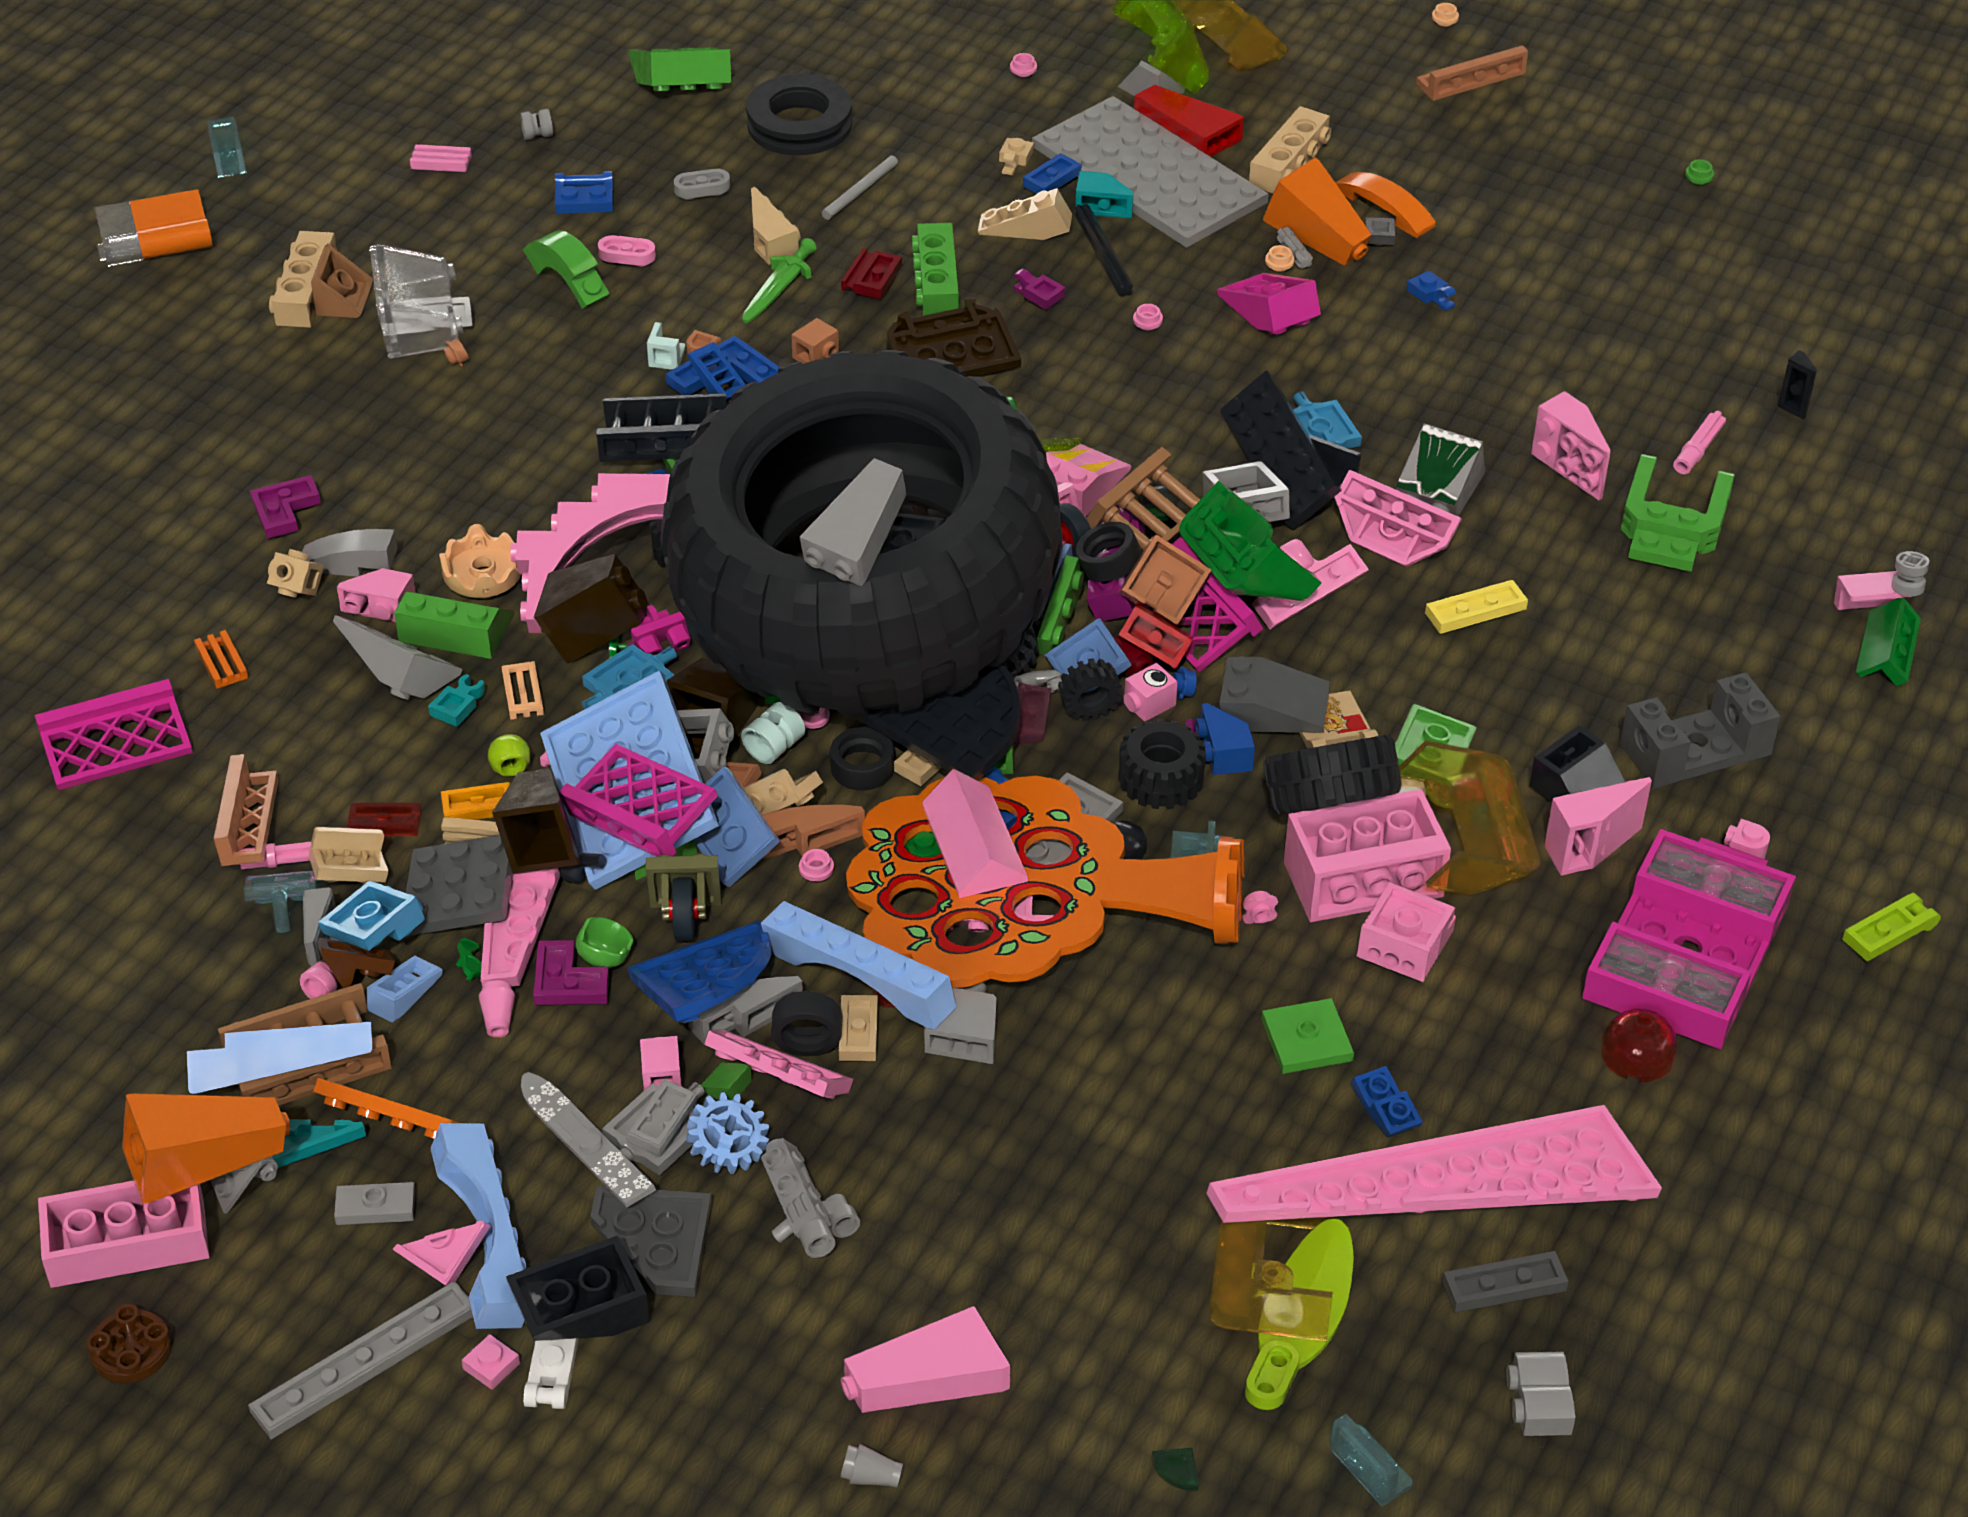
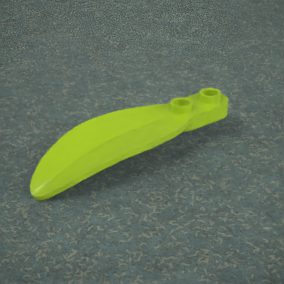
[1245,1218,1354,1410]

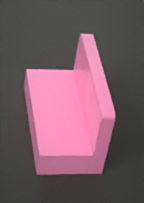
[1834,571,1912,610]

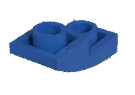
[1351,1066,1423,1137]

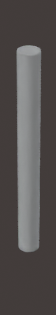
[822,155,898,220]

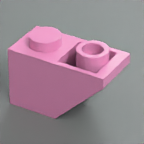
[337,568,415,622]

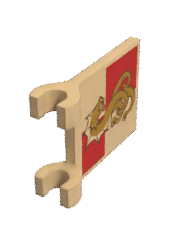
[1299,691,1378,749]

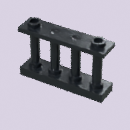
[596,393,727,462]

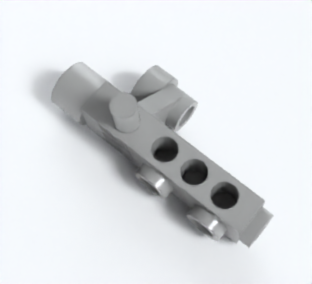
[761,1138,860,1258]

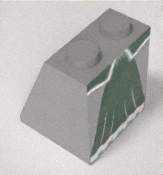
[1396,423,1486,516]

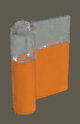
[95,189,213,266]

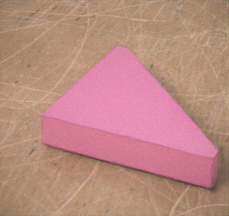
[393,1220,491,1286]

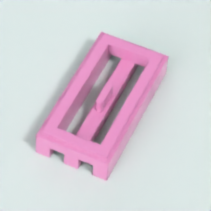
[410,144,472,172]

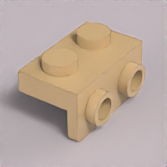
[743,769,823,814]
[308,827,388,884]

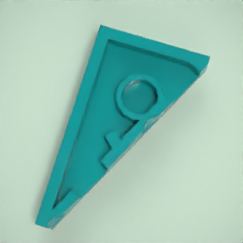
[272,1119,366,1168]

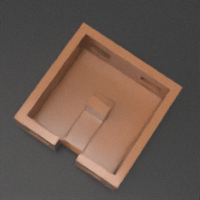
[1118,535,1211,626]

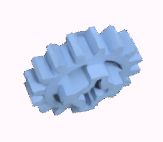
[685,1092,769,1174]

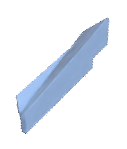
[187,1022,373,1094]

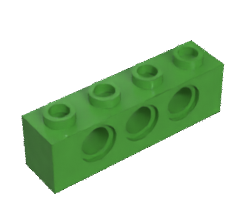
[912,223,959,316]

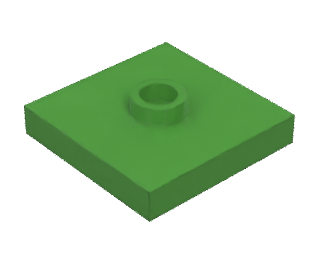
[1261,998,1354,1074]

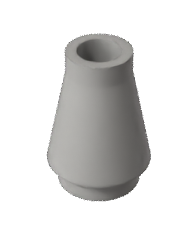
[840,1444,903,1488]

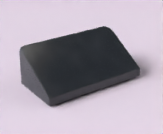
[1778,350,1817,419]

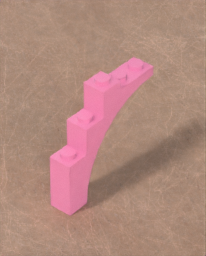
[510,473,670,633]

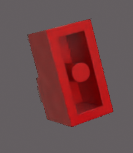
[1119,603,1193,668]

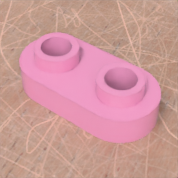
[598,235,656,267]

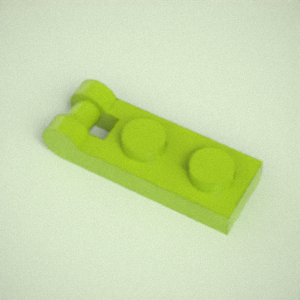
[1842,893,1941,962]

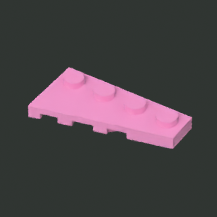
[480,868,561,987]
[704,1029,853,1099]

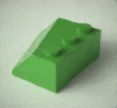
[629,47,731,91]

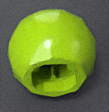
[488,734,531,776]

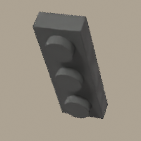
[1442,1251,1569,1312]

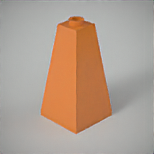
[1262,157,1372,266]
[122,1093,290,1204]

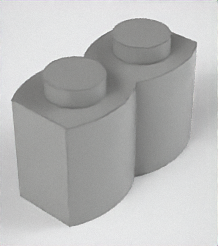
[1506,1352,1575,1436]

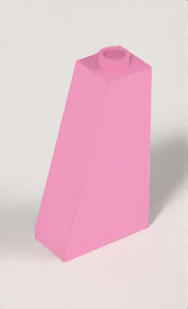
[841,1306,1010,1413]

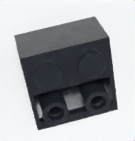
[1529,725,1625,802]

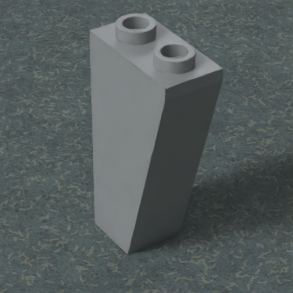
[800,458,906,586]

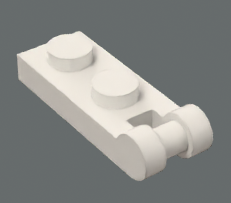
[523,1338,579,1409]

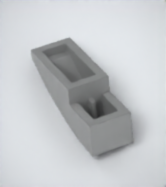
[302,529,397,577]
[688,976,803,1044]

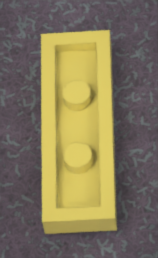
[1425,580,1528,634]

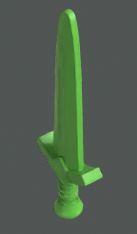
[742,238,817,323]

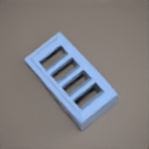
[366,955,443,1023]

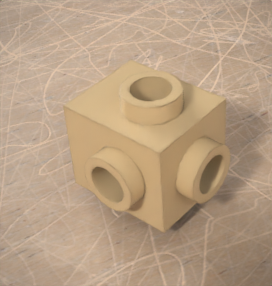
[267,549,324,598]

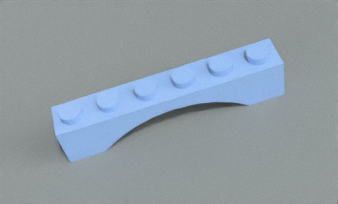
[761,901,956,1030]
[430,1123,526,1329]

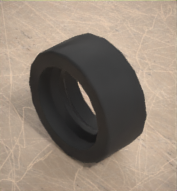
[1076,522,1141,581]
[830,727,895,791]
[771,991,842,1056]

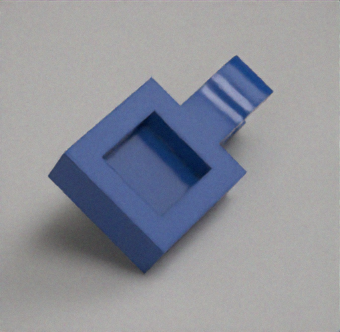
[1407,271,1456,311]

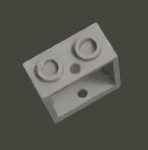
[1203,461,1290,522]
[677,708,734,784]

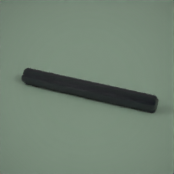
[1075,203,1133,297]

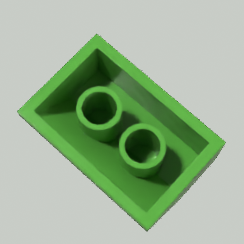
[394,591,514,659]

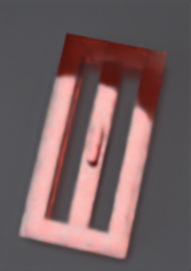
[347,803,421,836]

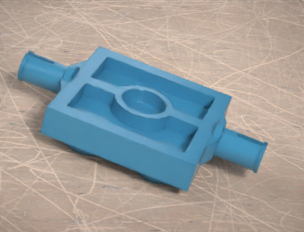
[1293,392,1362,449]
[582,644,677,710]

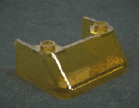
[1168,0,1289,71]
[1399,740,1540,895]
[1209,1216,1339,1342]

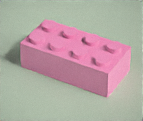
[38,1181,210,1288]

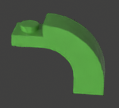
[523,230,610,309]

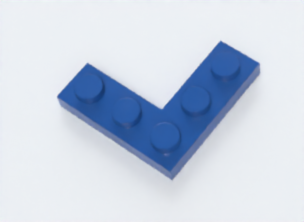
[665,335,780,395]

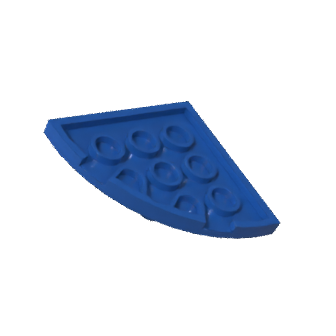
[627,920,772,1023]

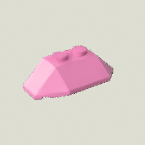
[1335,470,1462,567]

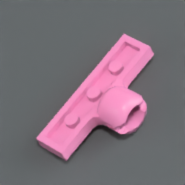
[1252,539,1369,630]

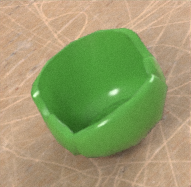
[575,917,633,969]

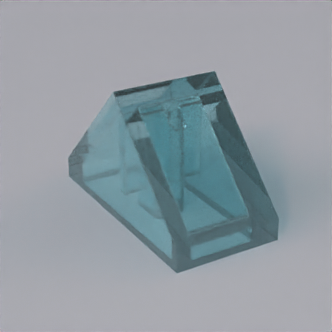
[206,116,246,177]

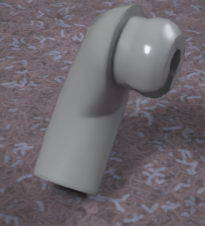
[1014,670,1062,693]

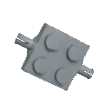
[602,1082,705,1175]

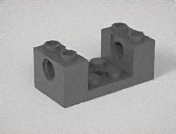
[1620,672,1781,789]

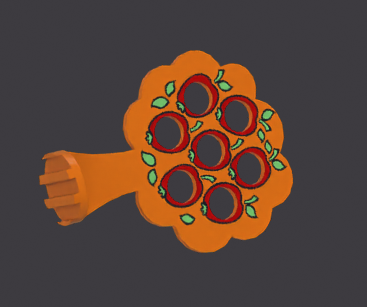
[846,776,1245,988]

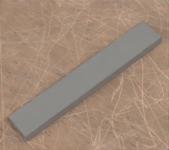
[248,1281,473,1439]

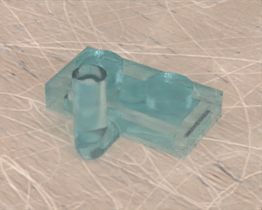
[243,871,320,933]

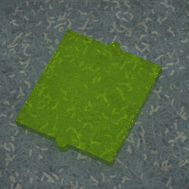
[1039,437,1082,452]

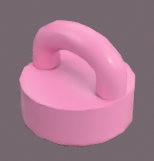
[300,961,338,999]

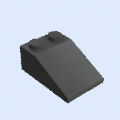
[1219,656,1330,733]

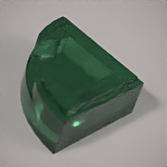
[1151,1448,1199,1491]

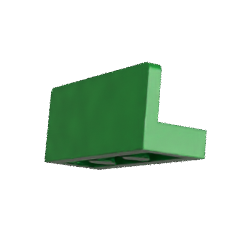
[1856,598,1921,687]

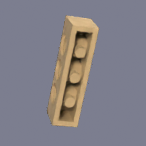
[1249,106,1331,193]
[269,231,337,328]

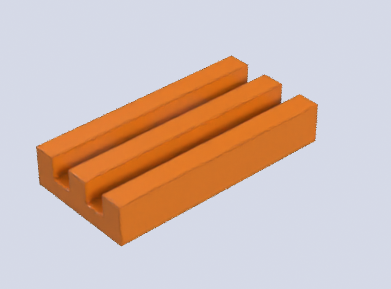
[194,630,248,689]

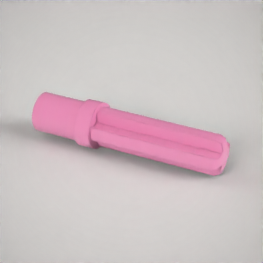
[1673,411,1726,474]
[239,842,311,870]

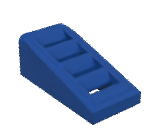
[687,342,745,403]

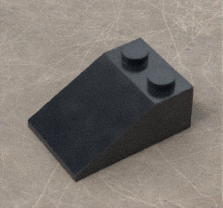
[506,1235,650,1341]

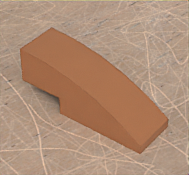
[762,805,865,860]

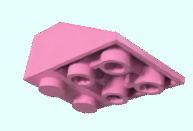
[1531,391,1611,500]
[1544,777,1652,876]

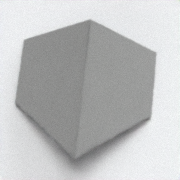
[1118,60,1186,96]

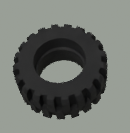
[1263,734,1402,814]

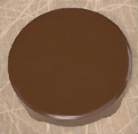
[86,1304,171,1383]

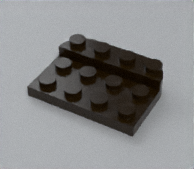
[886,299,1022,377]

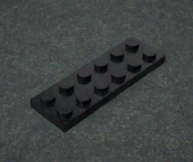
[1220,370,1342,530]

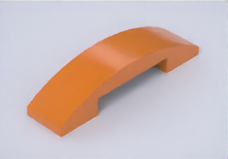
[1335,172,1436,238]

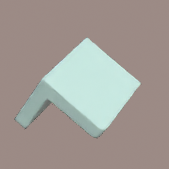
[647,322,686,370]

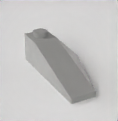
[333,615,462,700]

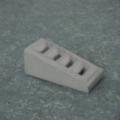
[303,888,336,966]

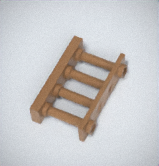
[1086,447,1200,550]
[218,983,392,1106]

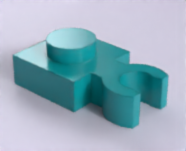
[428,674,485,727]

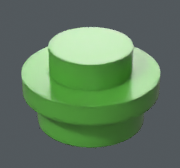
[1685,160,1714,185]

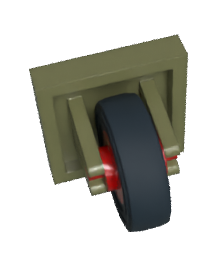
[646,854,721,941]

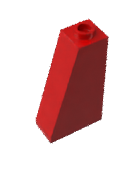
[1134,85,1244,157]

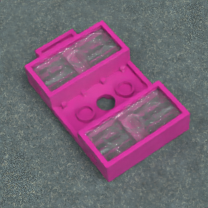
[1582,829,1796,1050]

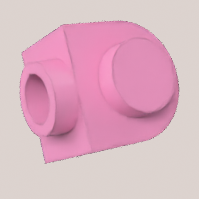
[1724,819,1770,859]

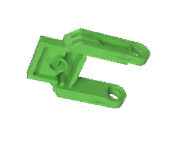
[1621,454,1735,572]

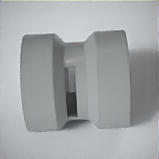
[520,109,553,141]
[1891,551,1930,596]

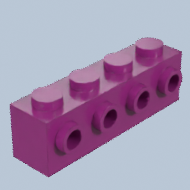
[1087,508,1145,622]

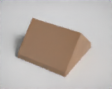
[311,243,374,318]

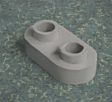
[674,169,730,200]

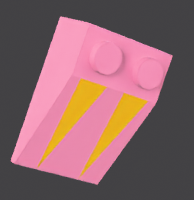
[1046,443,1131,517]

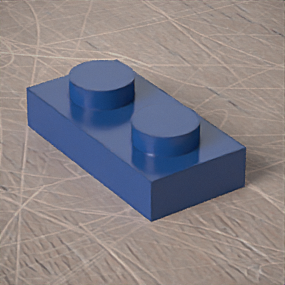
[1023,153,1082,194]

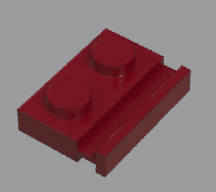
[841,248,902,299]

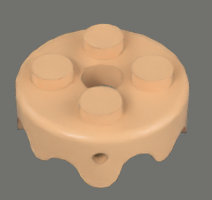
[439,524,522,599]

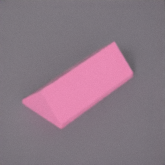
[922,769,1028,898]

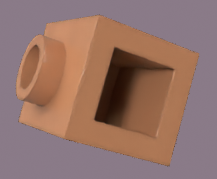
[792,318,839,364]

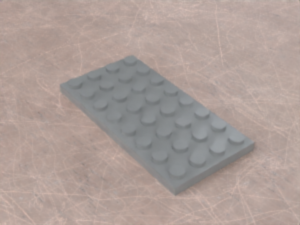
[1032,96,1269,248]

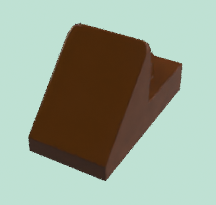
[317,937,395,988]

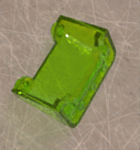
[1112,0,1209,94]

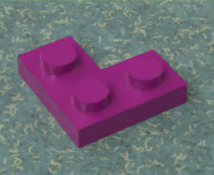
[250,475,321,539]
[533,940,609,1005]

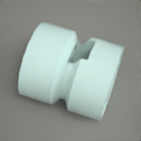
[741,702,805,764]

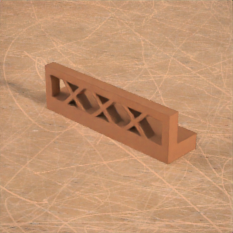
[1416,45,1528,101]
[214,754,279,866]

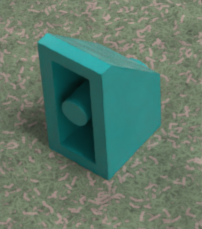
[1075,171,1133,219]

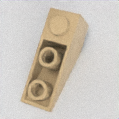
[751,187,801,265]
[978,188,1072,240]

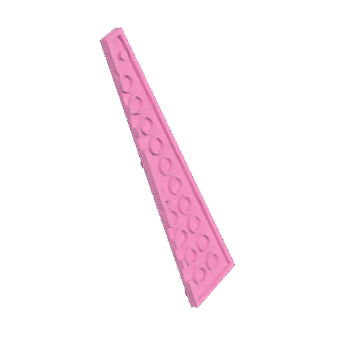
[1206,1105,1662,1223]

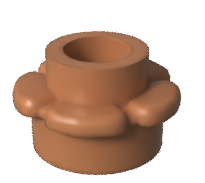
[443,338,469,367]

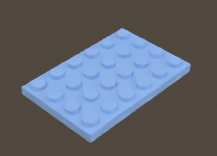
[540,670,719,890]

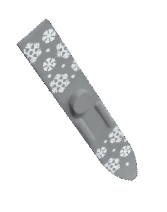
[521,1072,656,1207]

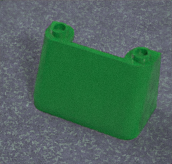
[1179,480,1322,601]

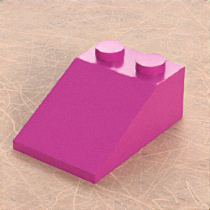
[1217,273,1321,334]

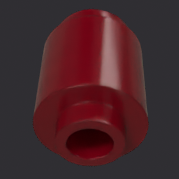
[1114,636,1153,677]

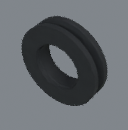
[746,74,852,155]

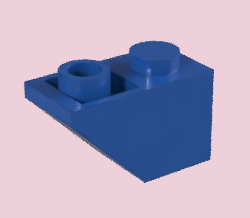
[1195,703,1255,775]

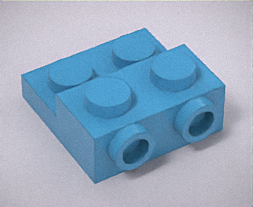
[318,880,425,951]

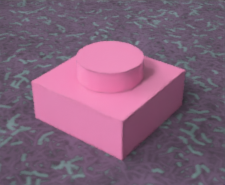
[462,1334,520,1390]

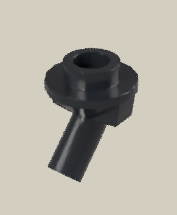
[559,852,605,884]

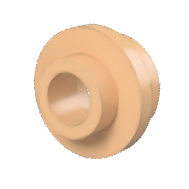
[1432,3,1459,27]
[1265,245,1294,272]

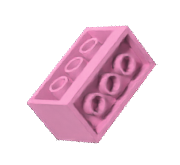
[1284,789,1451,922]

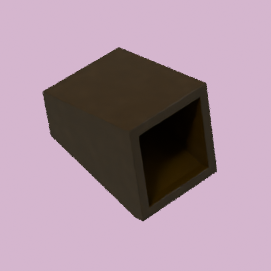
[534,554,648,663]
[667,657,759,755]
[492,768,580,874]

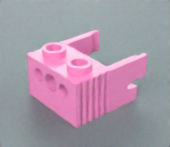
[1357,882,1456,982]

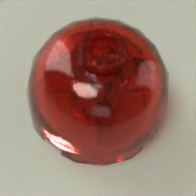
[1602,1008,1677,1082]

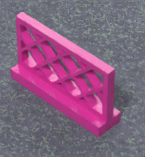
[1141,536,1264,673]
[35,679,193,790]
[558,744,718,857]

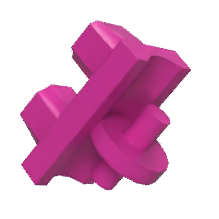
[629,605,691,655]

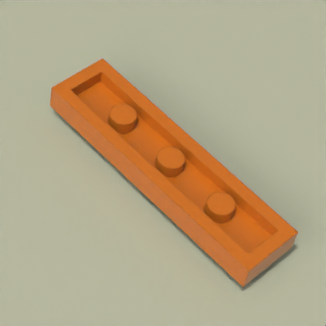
[313,1078,459,1139]

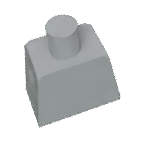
[924,982,997,1064]

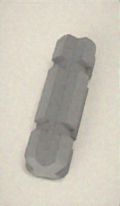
[1277,226,1313,269]

